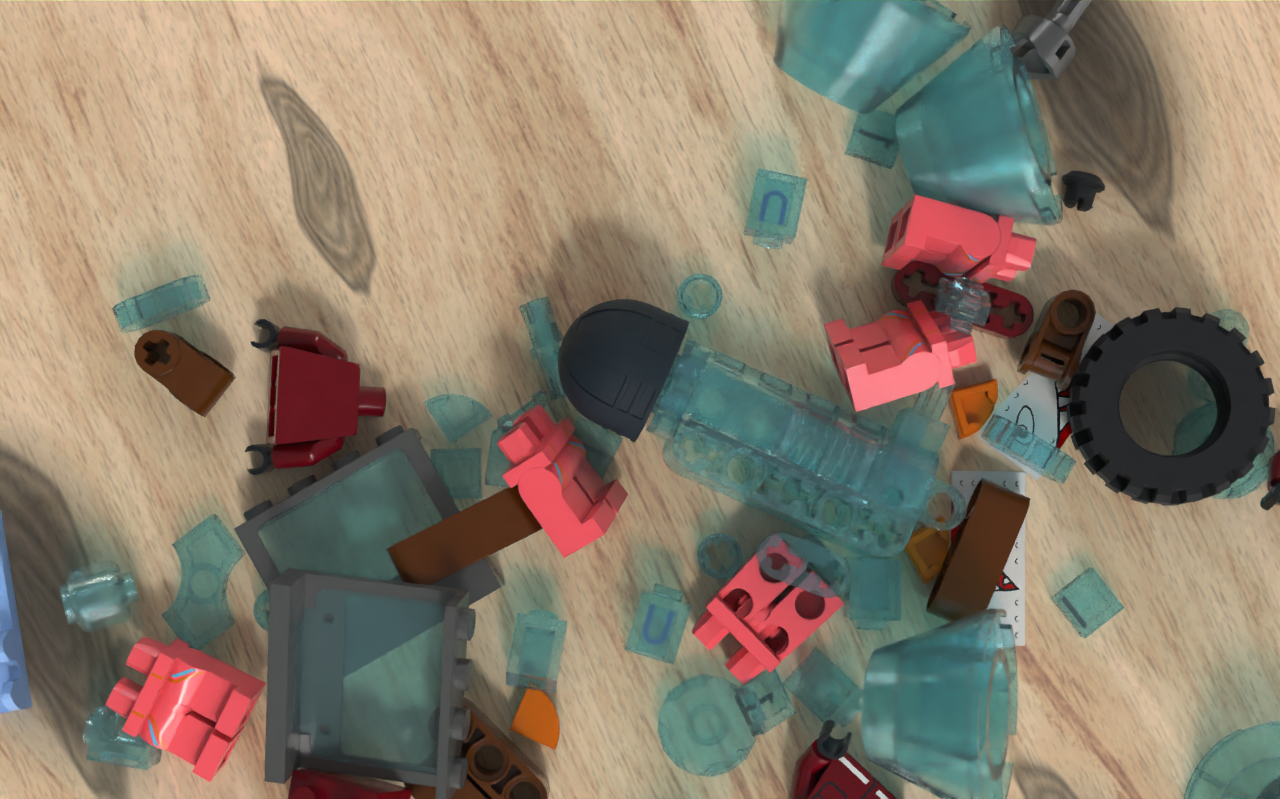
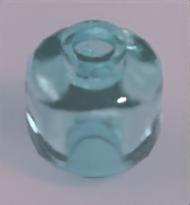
[59,560,139,632]

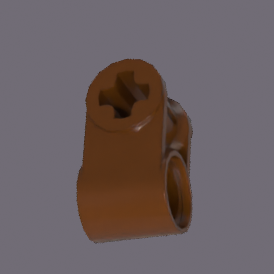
[1017,289,1096,390]
[134,330,236,417]

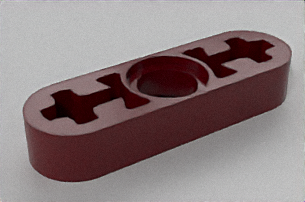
[891,261,1034,339]

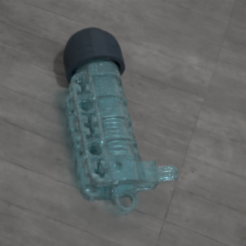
[558,299,967,557]

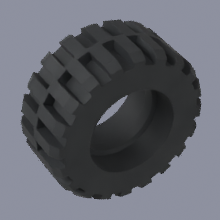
[1067,307,1276,506]

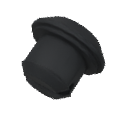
[1061,170,1105,212]

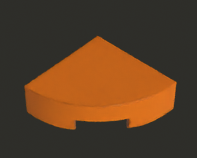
[946,379,998,440]
[898,516,949,585]
[509,681,560,750]

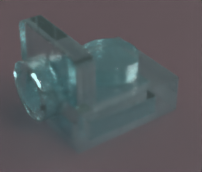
[782,647,865,728]
[83,705,163,770]

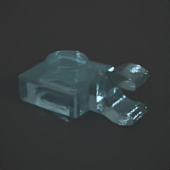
[934,277,991,335]

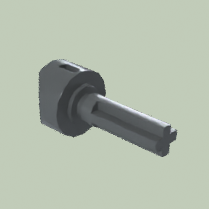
[998,0,1092,80]

